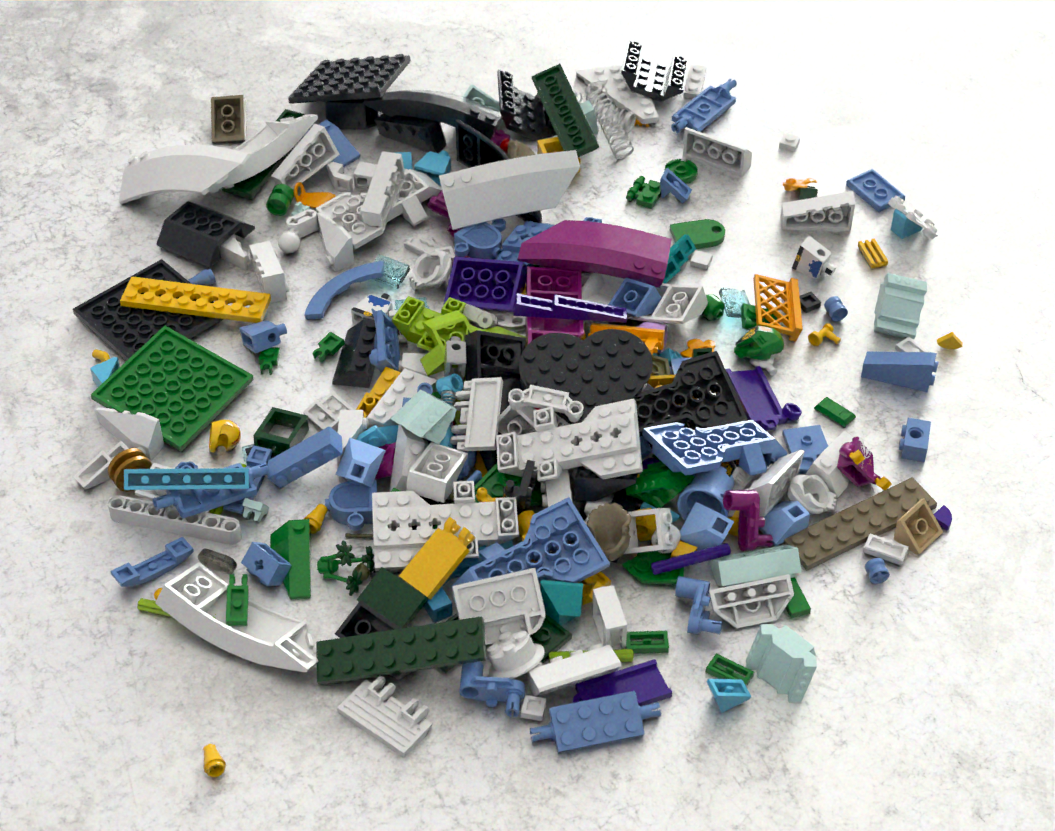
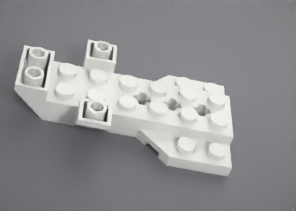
[316,169,442,249]
[496,399,643,482]
[372,481,519,571]

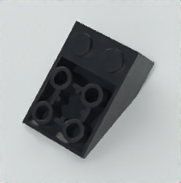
[324,99,379,130]
[574,466,638,502]

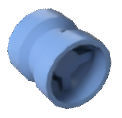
[824,296,848,322]

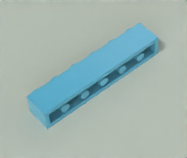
[124,468,249,490]

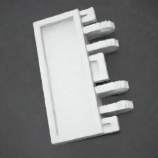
[450,377,503,451]
[337,676,433,758]

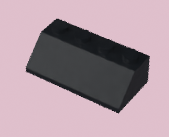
[332,319,376,388]
[335,600,415,680]

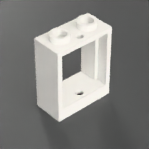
[624,508,674,554]
[592,585,627,650]

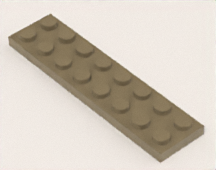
[783,477,937,571]

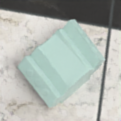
[874,273,927,340]
[391,390,457,445]
[746,624,817,702]

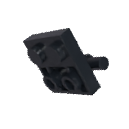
[503,459,538,514]

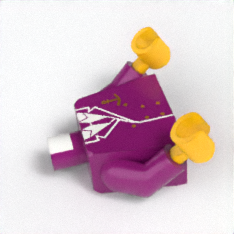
[837,437,892,490]

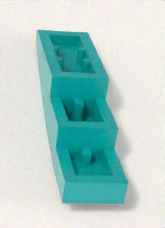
[663,235,696,284]

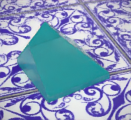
[541,580,583,626]

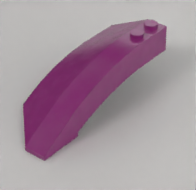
[517,220,672,288]
[525,267,585,346]

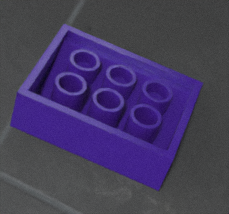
[443,257,527,312]

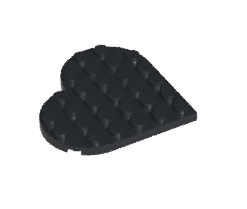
[519,329,653,425]

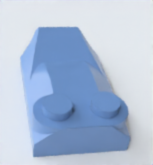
[369,308,400,372]

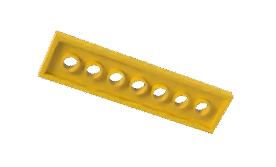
[120,277,271,323]

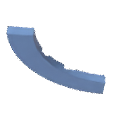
[304,261,385,320]

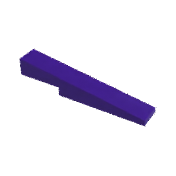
[513,293,627,323]

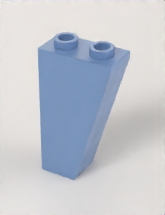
[861,351,939,392]

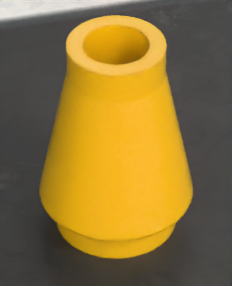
[304,504,328,534]
[203,744,226,777]

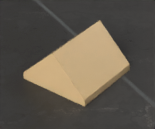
[894,498,943,555]

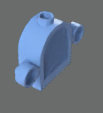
[454,218,506,260]
[325,479,378,531]

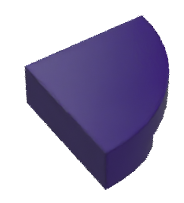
[934,505,952,531]

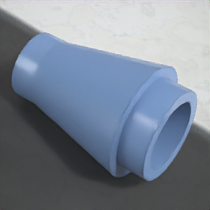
[188,268,216,286]

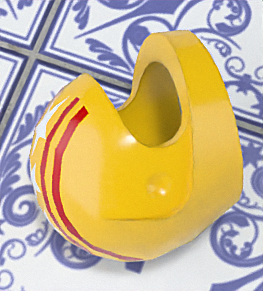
[209,420,241,453]

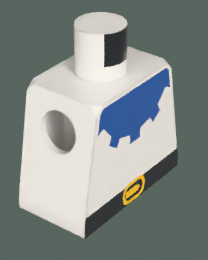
[792,236,836,279]
[351,293,392,324]

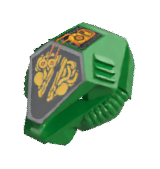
[734,325,784,360]

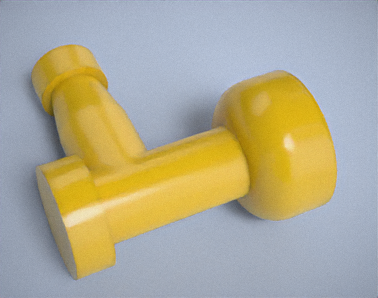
[808,323,841,346]

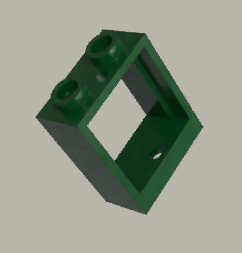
[253,407,309,456]

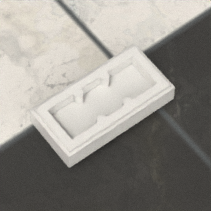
[863,534,909,566]

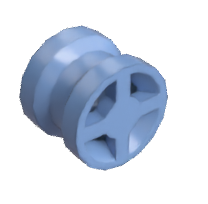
[865,558,890,584]

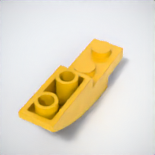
[356,367,401,430]

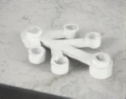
[888,195,939,240]

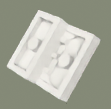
[303,391,355,431]

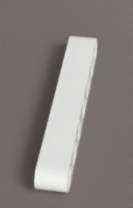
[107,495,242,545]

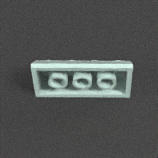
[708,545,802,587]

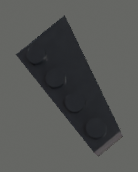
[375,113,447,153]

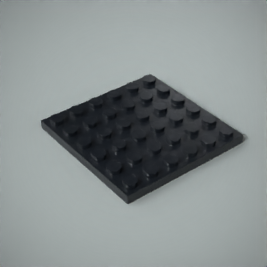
[288,54,411,104]
[73,259,223,361]

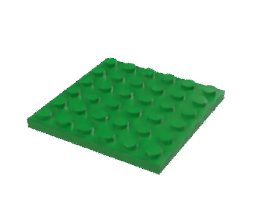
[91,326,254,452]

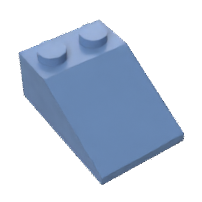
[302,120,360,167]

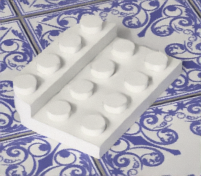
[452,568,545,645]

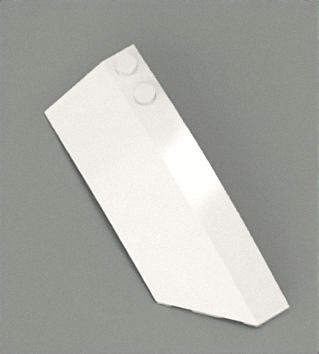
[209,114,318,193]
[119,145,251,204]
[439,150,580,230]
[581,271,708,324]
[155,562,318,673]

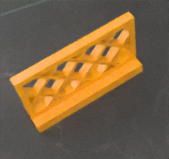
[753,274,803,342]

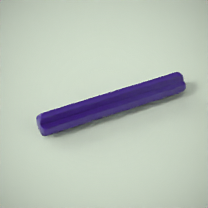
[651,543,731,575]

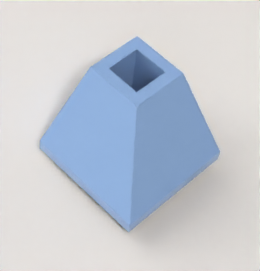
[335,438,386,487]
[759,501,810,546]
[680,502,734,550]

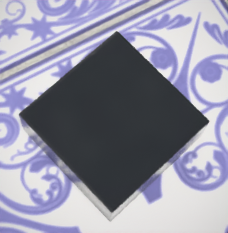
[800,292,821,313]

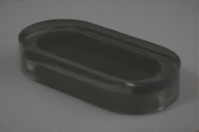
[198,548,237,574]

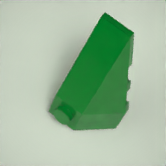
[270,519,311,600]

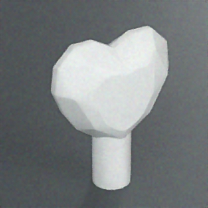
[750,354,777,375]

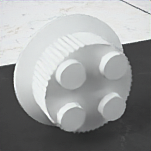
[487,631,545,679]

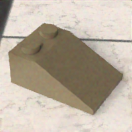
[211,95,247,143]

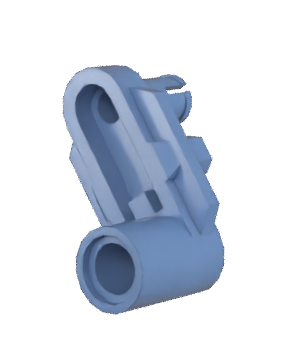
[675,576,722,635]
[459,661,525,717]

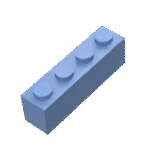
[267,426,343,488]

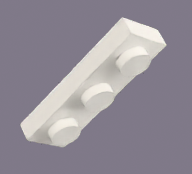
[684,64,707,99]

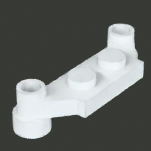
[508,385,584,423]

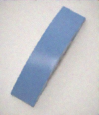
[223,445,272,514]
[110,537,194,587]

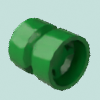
[266,184,294,216]

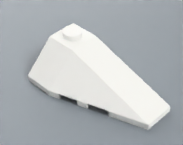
[317,212,354,272]
[96,407,164,461]
[805,431,854,500]

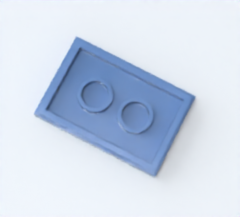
[846,169,906,212]

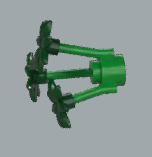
[317,540,375,596]

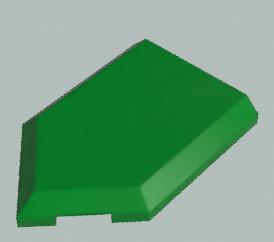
[622,551,684,585]

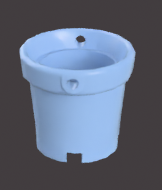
[677,466,735,521]

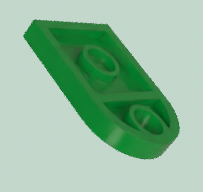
[670,219,725,249]

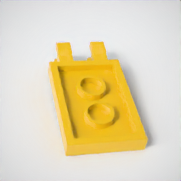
[399,517,475,600]

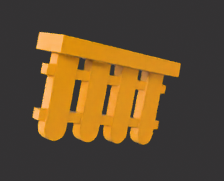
[588,323,665,355]

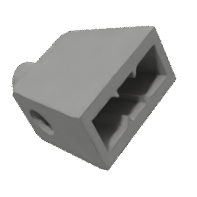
[444,336,466,382]

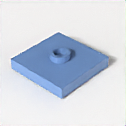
[782,425,828,458]

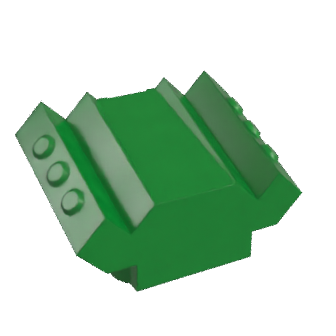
[625,461,695,508]

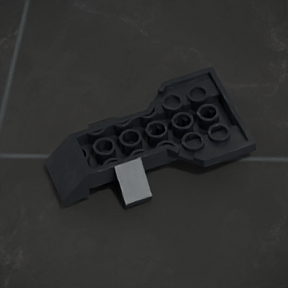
[616,351,747,449]

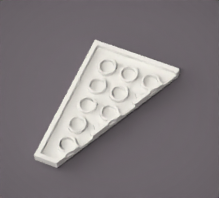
[576,65,659,124]

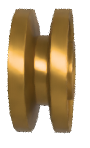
[108,448,152,492]

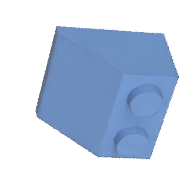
[608,278,662,317]

